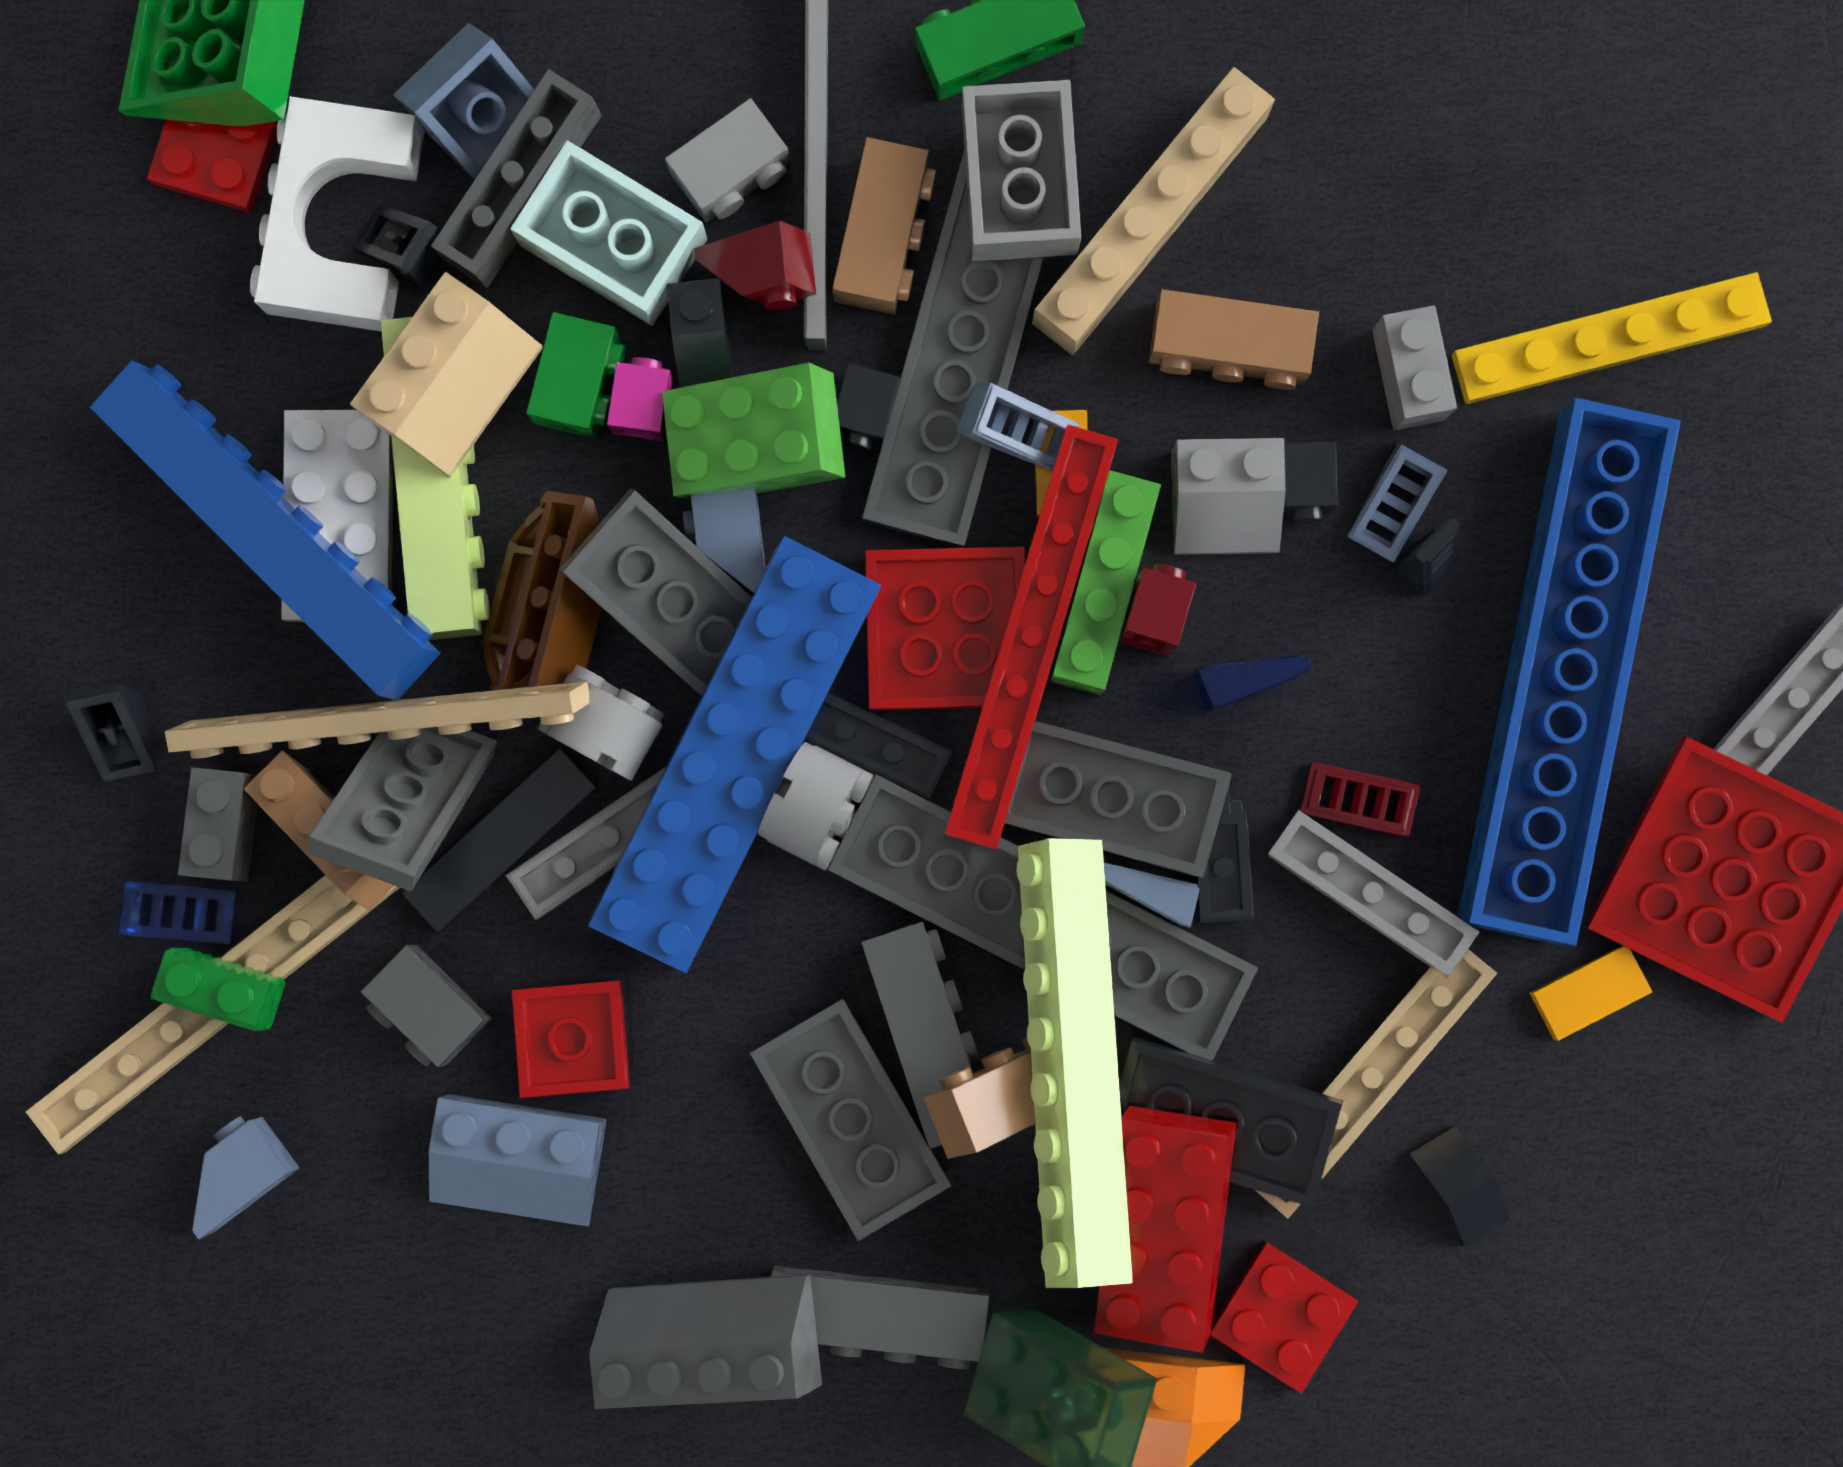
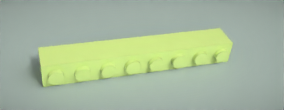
[1017,839,1133,1288]

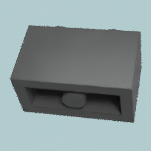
[178,767,258,882]
[361,945,492,1067]

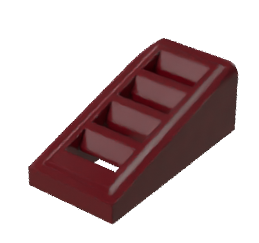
[1299,762,1420,838]

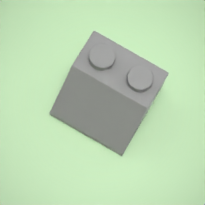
[1171,438,1286,555]

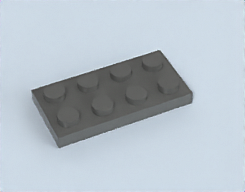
[559,489,751,696]
[1004,721,1232,878]
[307,727,497,892]
[750,998,951,1241]

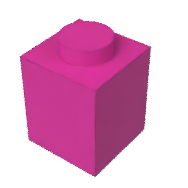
[607,357,674,442]

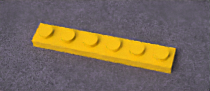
[1451,272,1772,405]

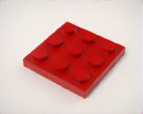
[865,547,1025,711]

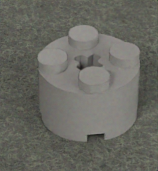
[537,665,665,781]
[758,742,873,871]

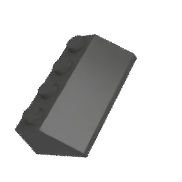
[589,1274,822,1409]

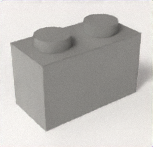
[665,98,790,223]
[1372,305,1457,431]

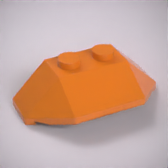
[1025,1340,1245,1467]

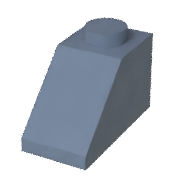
[683,489,766,595]
[192,1116,299,1239]

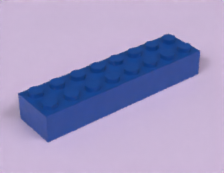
[588,536,882,973]

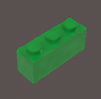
[915,0,1085,101]

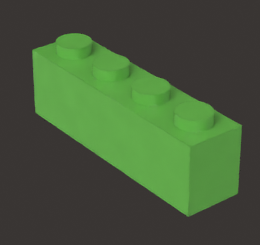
[1050,470,1161,696]

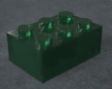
[964,1308,1157,1467]

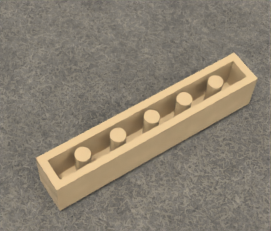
[1032,67,1275,356]

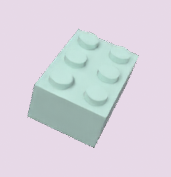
[510,140,707,326]

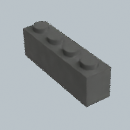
[431,69,602,288]
[861,921,980,1149]
[771,1266,989,1369]

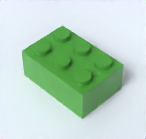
[662,363,845,501]

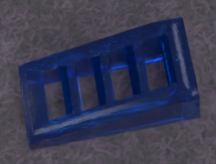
[1193,656,1312,712]
[119,881,236,944]

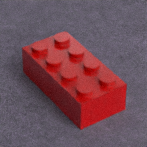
[1094,1106,1237,1353]

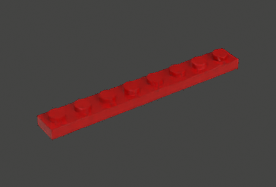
[945,424,1118,850]

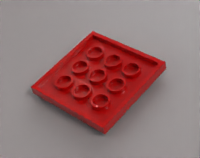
[1584,735,1843,1023]

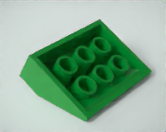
[119,0,305,127]

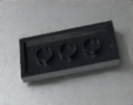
[1119,1037,1344,1208]

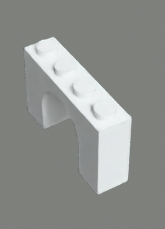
[250,96,425,332]

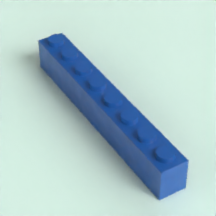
[90,360,441,700]

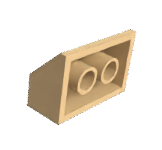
[350,272,543,477]

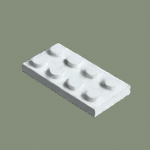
[282,410,393,622]

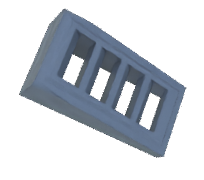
[957,383,1079,471]
[1347,443,1448,562]
[1104,863,1200,928]

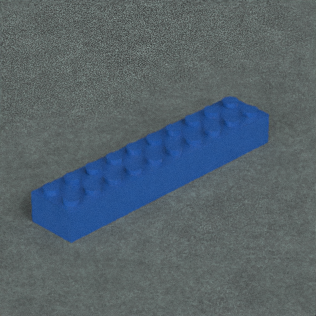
[1457,398,1681,946]

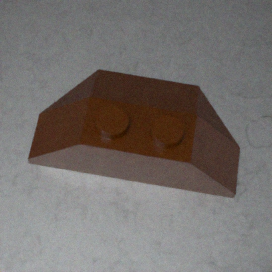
[482,491,602,691]

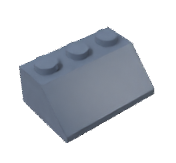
[429,1094,607,1226]

